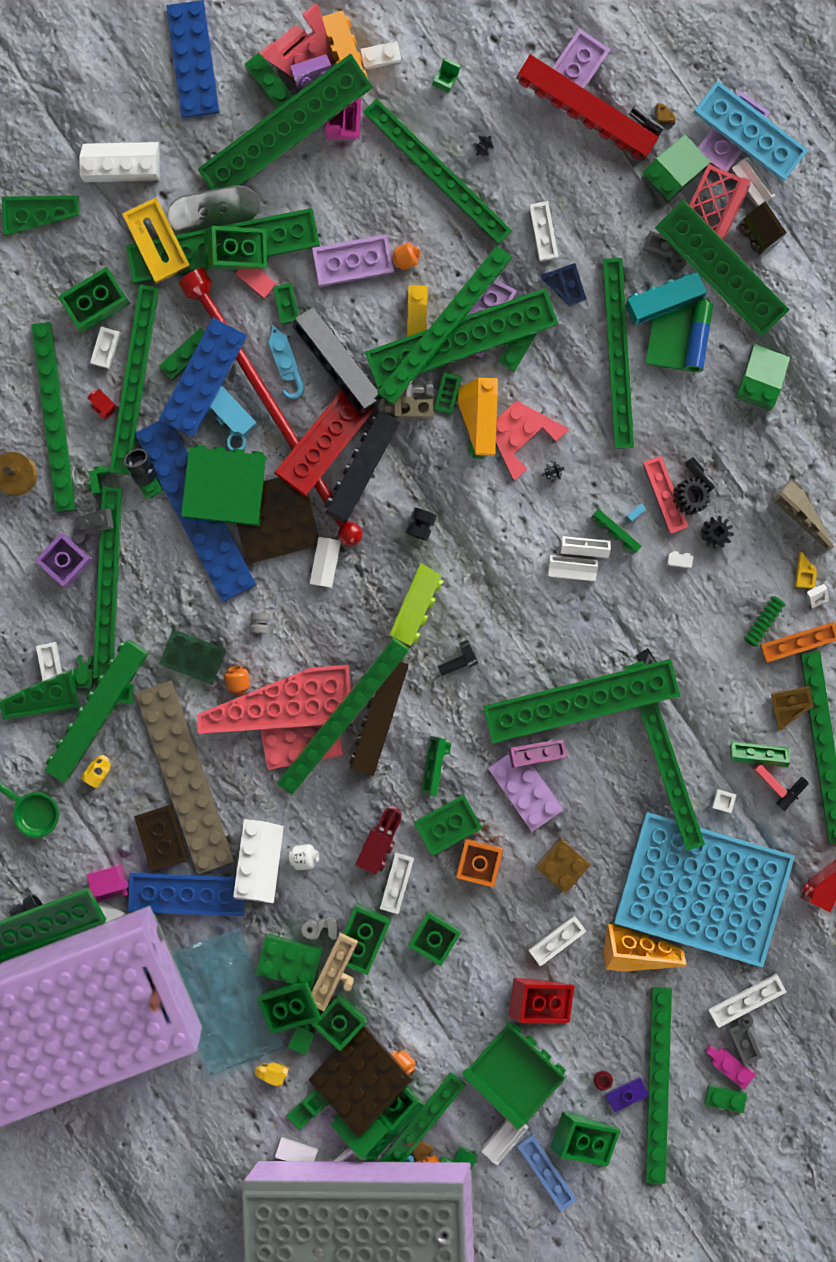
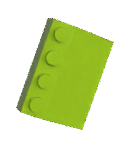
[389,563,443,646]

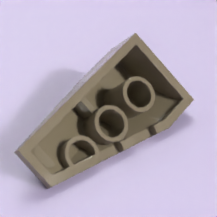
[772,480,834,551]

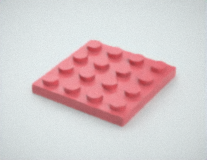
[260,725,344,770]

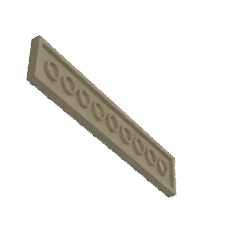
[135,680,235,874]

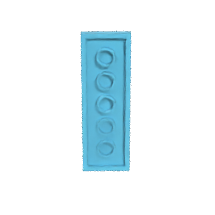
[693,80,808,182]

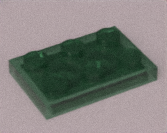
[159,629,227,685]

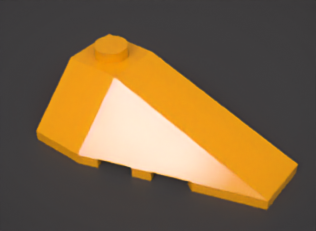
[458,378,498,456]
[603,924,686,972]

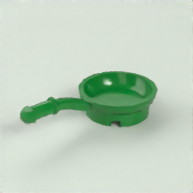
[0,782,59,838]

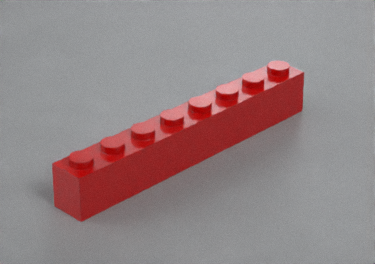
[516,54,659,161]

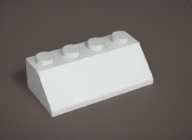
[79,142,160,182]
[233,819,284,903]

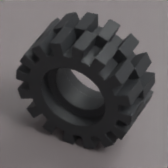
[672,478,710,515]

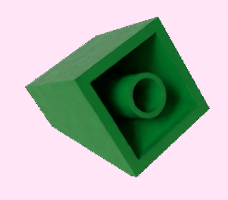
[331,1114,400,1161]

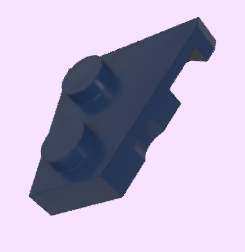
[540,263,587,306]

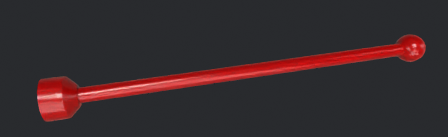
[178,268,363,547]

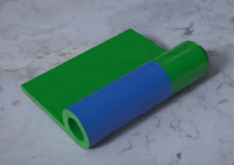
[645,299,713,373]

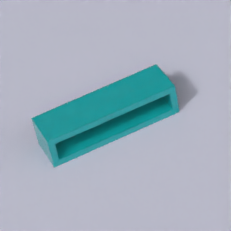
[625,272,707,326]

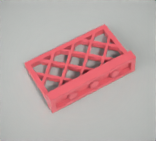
[689,164,751,240]

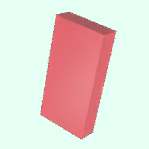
[235,269,277,299]
[752,764,787,798]

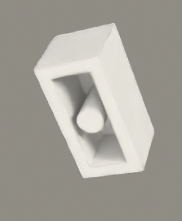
[666,551,693,569]

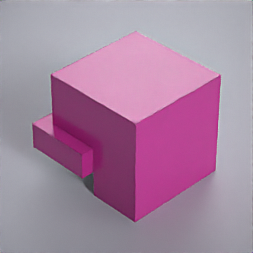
[325,99,361,140]
[86,863,129,903]

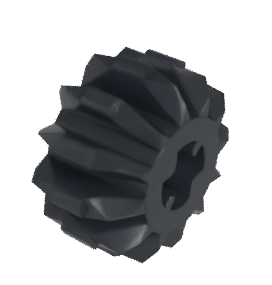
[701,516,734,549]

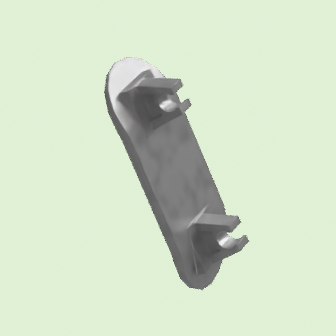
[167,185,260,233]

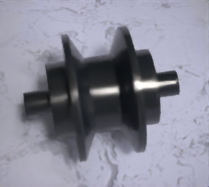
[473,136,494,156]
[542,461,565,483]

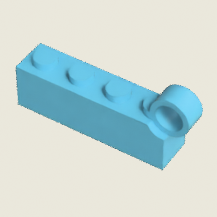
[208,386,258,452]

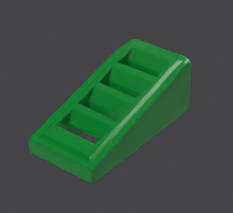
[434,371,462,414]

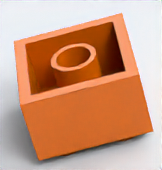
[456,838,503,887]

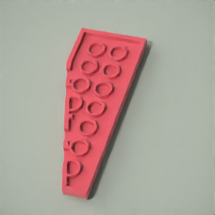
[197,665,353,734]

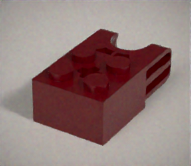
[355,806,402,875]

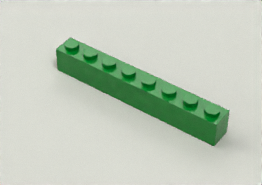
[45,640,150,783]

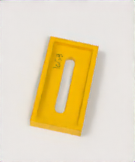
[122,197,190,284]

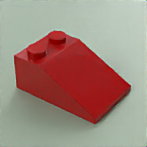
[800,859,836,913]
[508,978,575,1023]

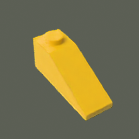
[407,285,428,337]

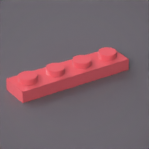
[642,456,688,534]

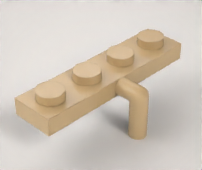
[311,933,358,1011]

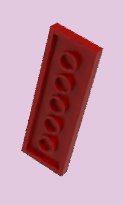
[275,391,374,497]

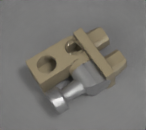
[384,382,434,419]

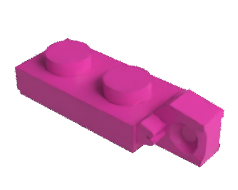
[705,1044,756,1090]

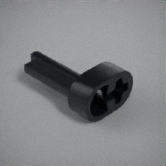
[438,639,478,676]

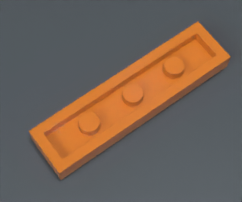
[760,622,836,663]

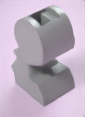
[301,916,338,940]

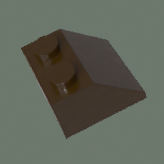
[739,201,787,255]

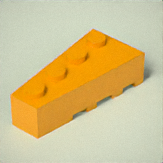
[322,10,368,78]

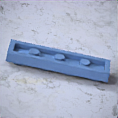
[517,1133,577,1211]

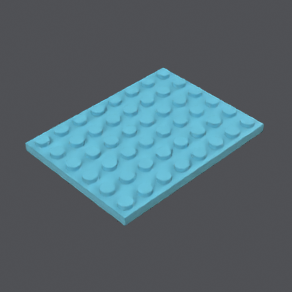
[614,812,795,968]

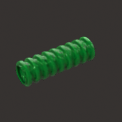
[743,596,786,647]

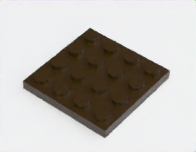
[237,477,319,565]
[308,1025,414,1137]

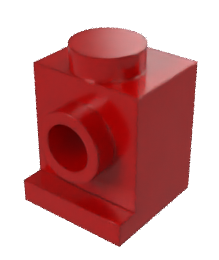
[87,389,119,421]

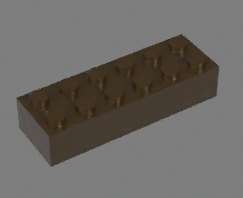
[349,661,409,776]

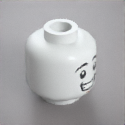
[289,844,319,870]

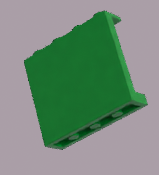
[181,445,268,526]
[461,1022,568,1130]

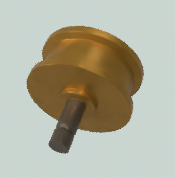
[0,452,37,496]

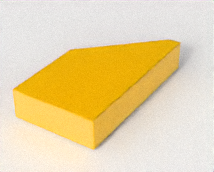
[795,552,817,589]

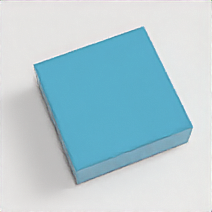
[625,503,646,523]

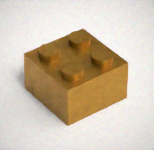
[535,837,591,894]

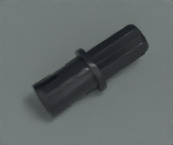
[629,106,665,136]
[685,457,718,492]
[776,777,809,811]

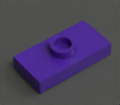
[605,1077,649,1113]

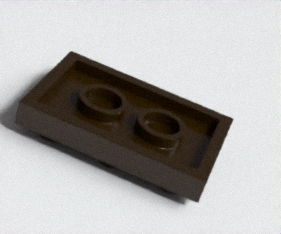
[134,804,189,871]

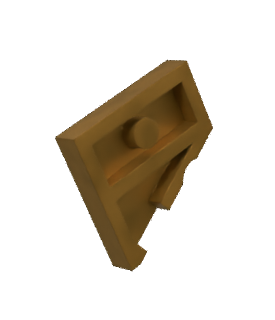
[771,686,813,730]

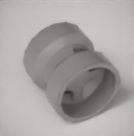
[250,613,270,633]

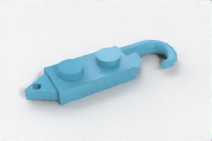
[268,326,304,400]

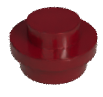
[593,1070,613,1091]

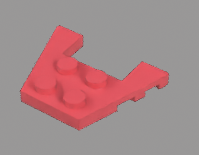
[259,3,335,79]
[496,400,569,481]

